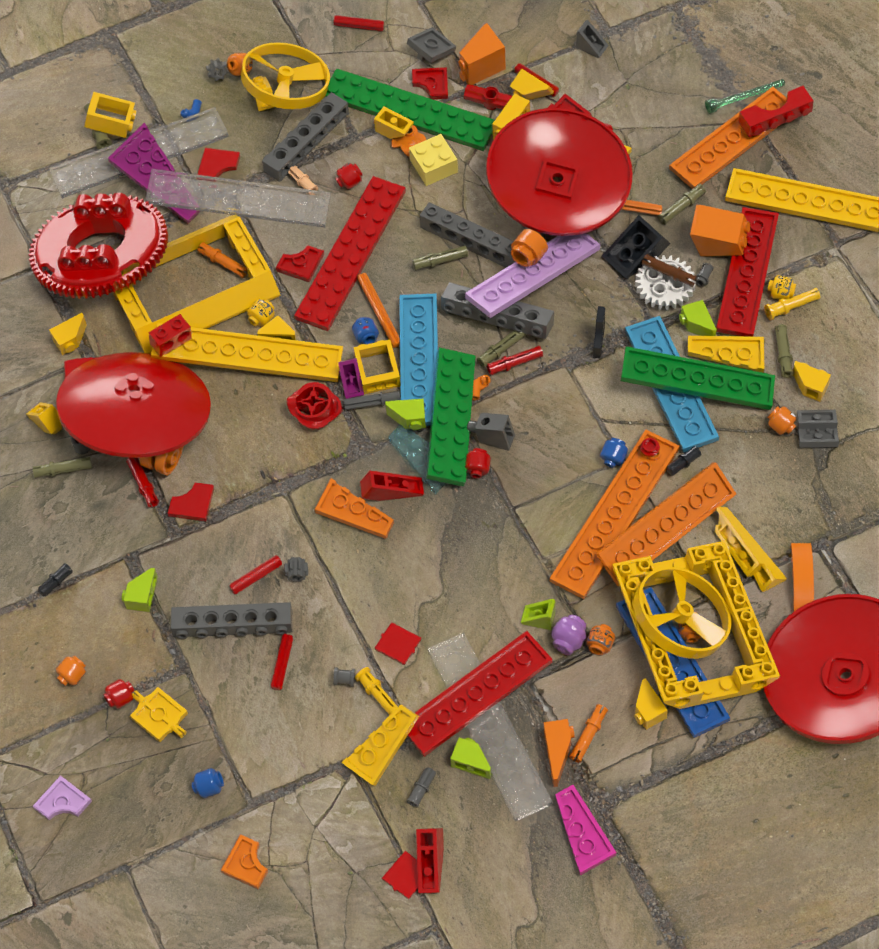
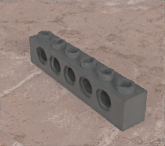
[262,92,349,182]
[420,202,515,268]
[441,282,554,339]
[171,602,292,639]

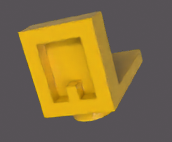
[251,76,274,111]

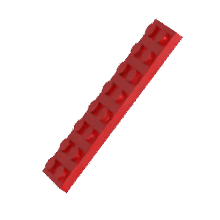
[716,207,779,337]
[407,631,553,757]

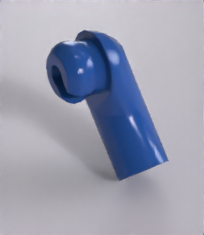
[180,99,202,121]

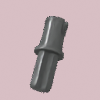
[406,767,436,808]

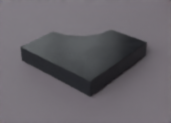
[593,306,605,359]

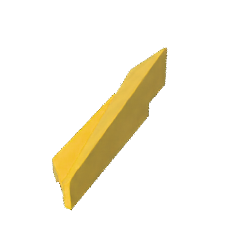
[715,506,787,592]

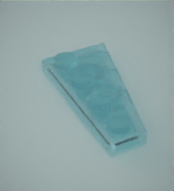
[388,425,446,495]

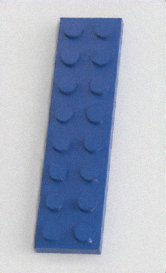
[616,587,730,738]

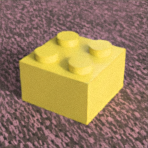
[409,134,458,186]

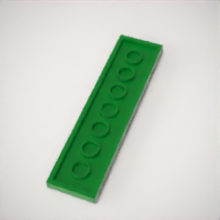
[620,346,775,410]
[426,347,476,486]

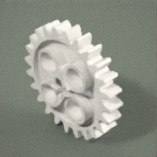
[635,255,696,310]

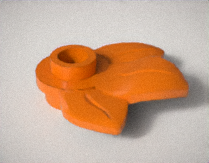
[392,125,426,156]

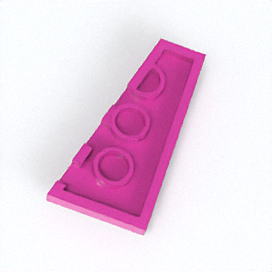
[555,785,616,875]

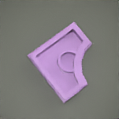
[33,775,92,820]

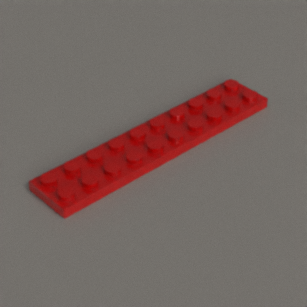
[294,176,406,331]

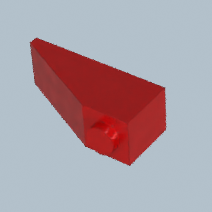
[360,470,424,501]
[416,828,444,893]

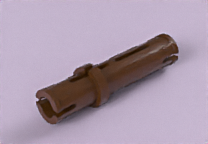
[642,254,697,287]

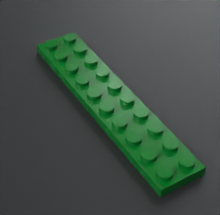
[325,68,495,152]

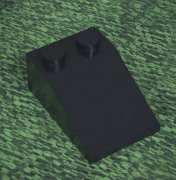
[602,215,671,279]

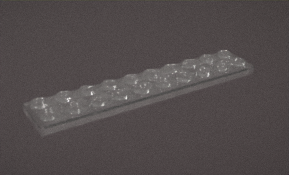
[49,107,229,199]
[145,169,331,228]
[428,633,553,821]

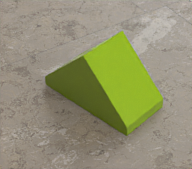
[521,599,555,630]

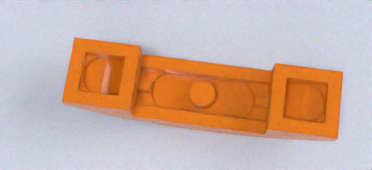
[791,543,814,612]

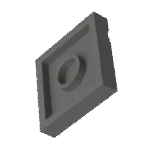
[407,27,456,63]

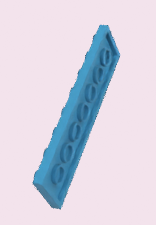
[399,293,438,427]
[625,316,719,452]

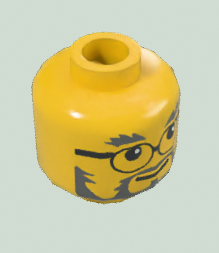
[768,275,796,300]
[247,299,275,327]

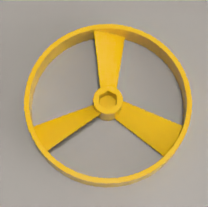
[241,43,330,109]
[633,567,731,659]

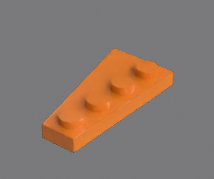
[315,478,394,539]

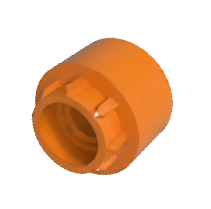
[511,229,548,267]

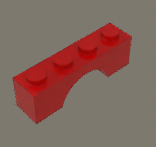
[739,86,814,138]

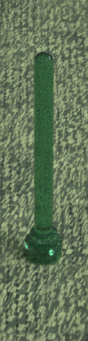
[705,79,785,114]

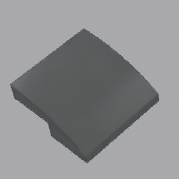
[797,410,839,448]

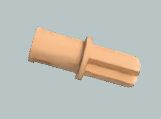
[288,166,318,195]

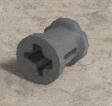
[333,667,356,687]

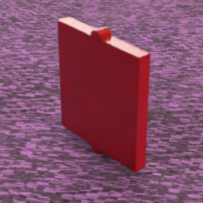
[375,622,422,665]
[382,851,418,900]

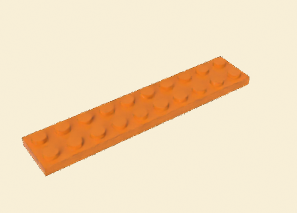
[550,430,680,599]

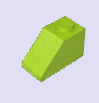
[679,300,717,336]
[385,398,426,430]
[122,568,158,612]
[451,737,491,779]

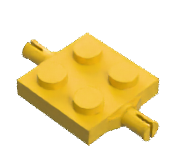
[130,687,188,742]

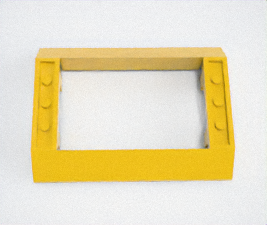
[112,214,281,354]
[612,541,780,709]

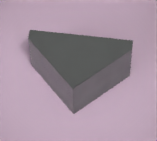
[576,20,609,58]

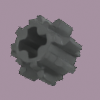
[206,58,228,81]
[284,557,308,582]

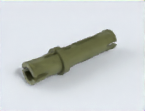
[658,184,706,225]
[412,245,468,271]
[775,324,794,378]
[477,330,526,368]
[32,457,92,478]

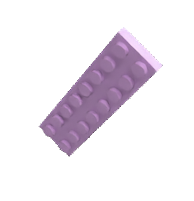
[465,233,600,318]

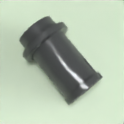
[695,263,714,287]

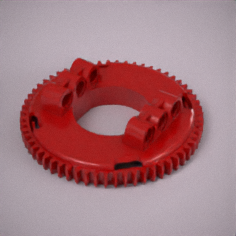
[29,193,168,299]

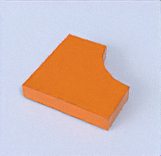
[221,834,268,889]

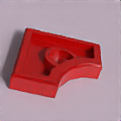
[412,67,448,100]
[197,148,240,182]
[276,245,324,282]
[168,482,214,522]

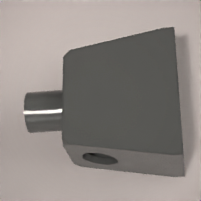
[467,413,515,451]

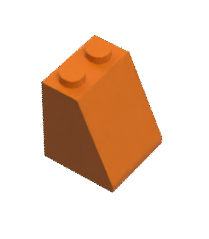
[458,23,506,85]
[690,205,750,257]

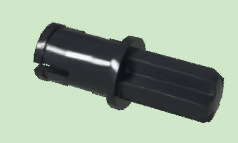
[667,446,701,475]
[38,563,73,597]

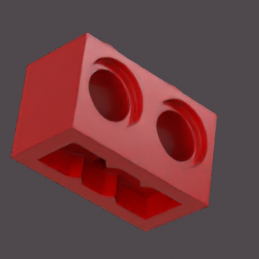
[149,314,192,357]

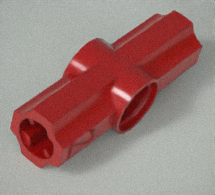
[464,84,512,110]

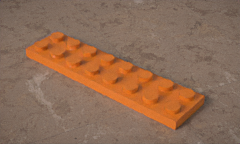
[669,87,787,189]
[596,462,736,586]

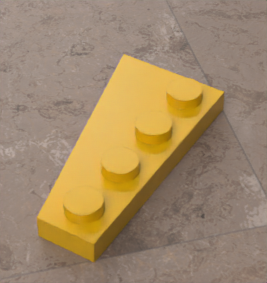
[688,336,764,373]
[341,705,420,786]

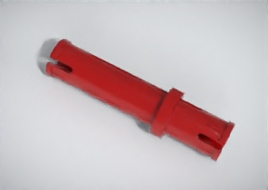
[487,345,543,375]
[126,458,159,508]

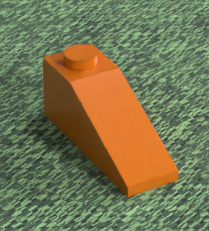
[544,719,575,787]

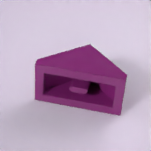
[338,358,364,399]

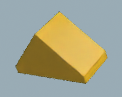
[257,316,296,340]

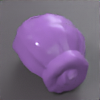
[552,615,586,655]

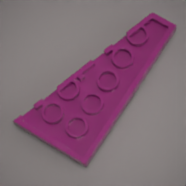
[108,122,200,224]

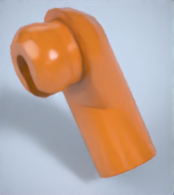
[472,375,491,401]

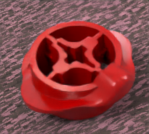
[286,382,343,429]

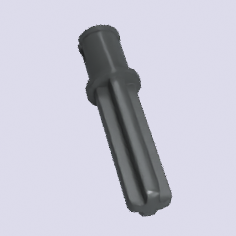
[344,390,401,410]

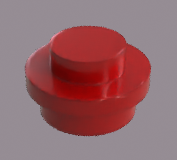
[640,438,660,457]

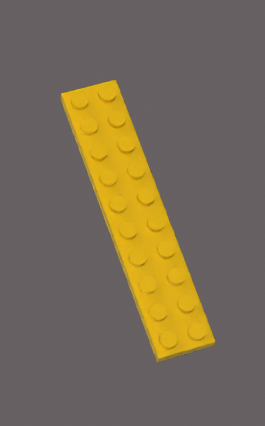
[725,168,879,232]
[151,323,343,382]

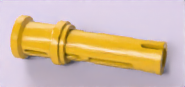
[764,288,821,320]
[355,667,398,715]

